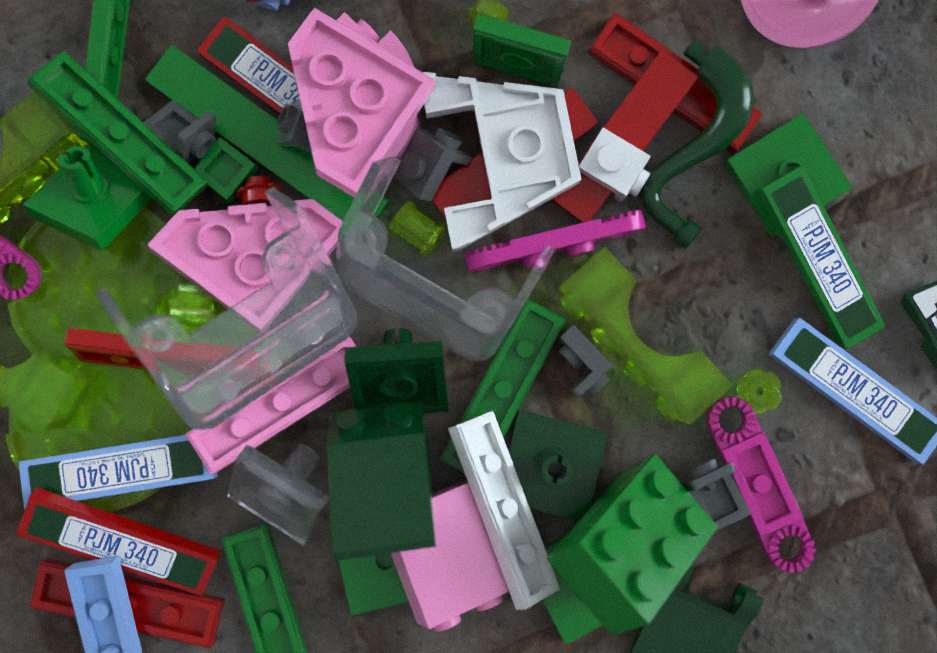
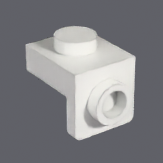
[579,128,651,203]

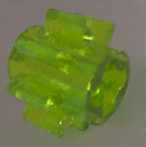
[154,284,215,343]

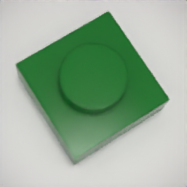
[194,137,259,203]

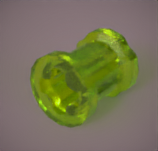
[387,199,448,259]

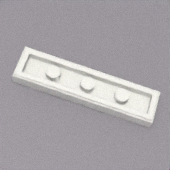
[448,411,560,610]

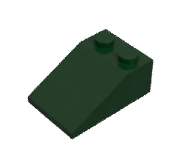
[327,401,436,560]

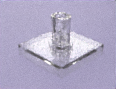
[227,444,330,546]

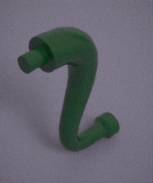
[641,39,755,249]

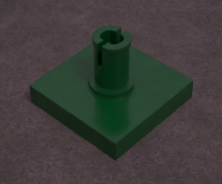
[344,328,449,413]
[508,410,609,521]

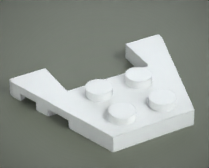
[423,72,581,252]

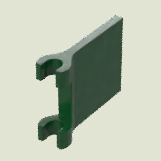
[629,566,764,653]

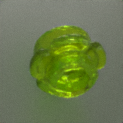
[467,0,510,28]
[736,368,782,414]

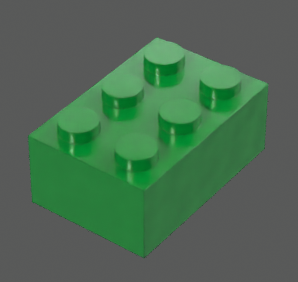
[547,454,718,636]

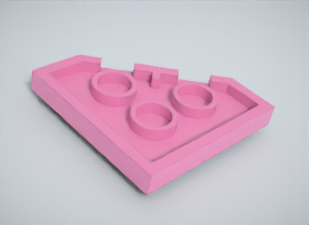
[288,8,435,200]
[147,199,349,335]

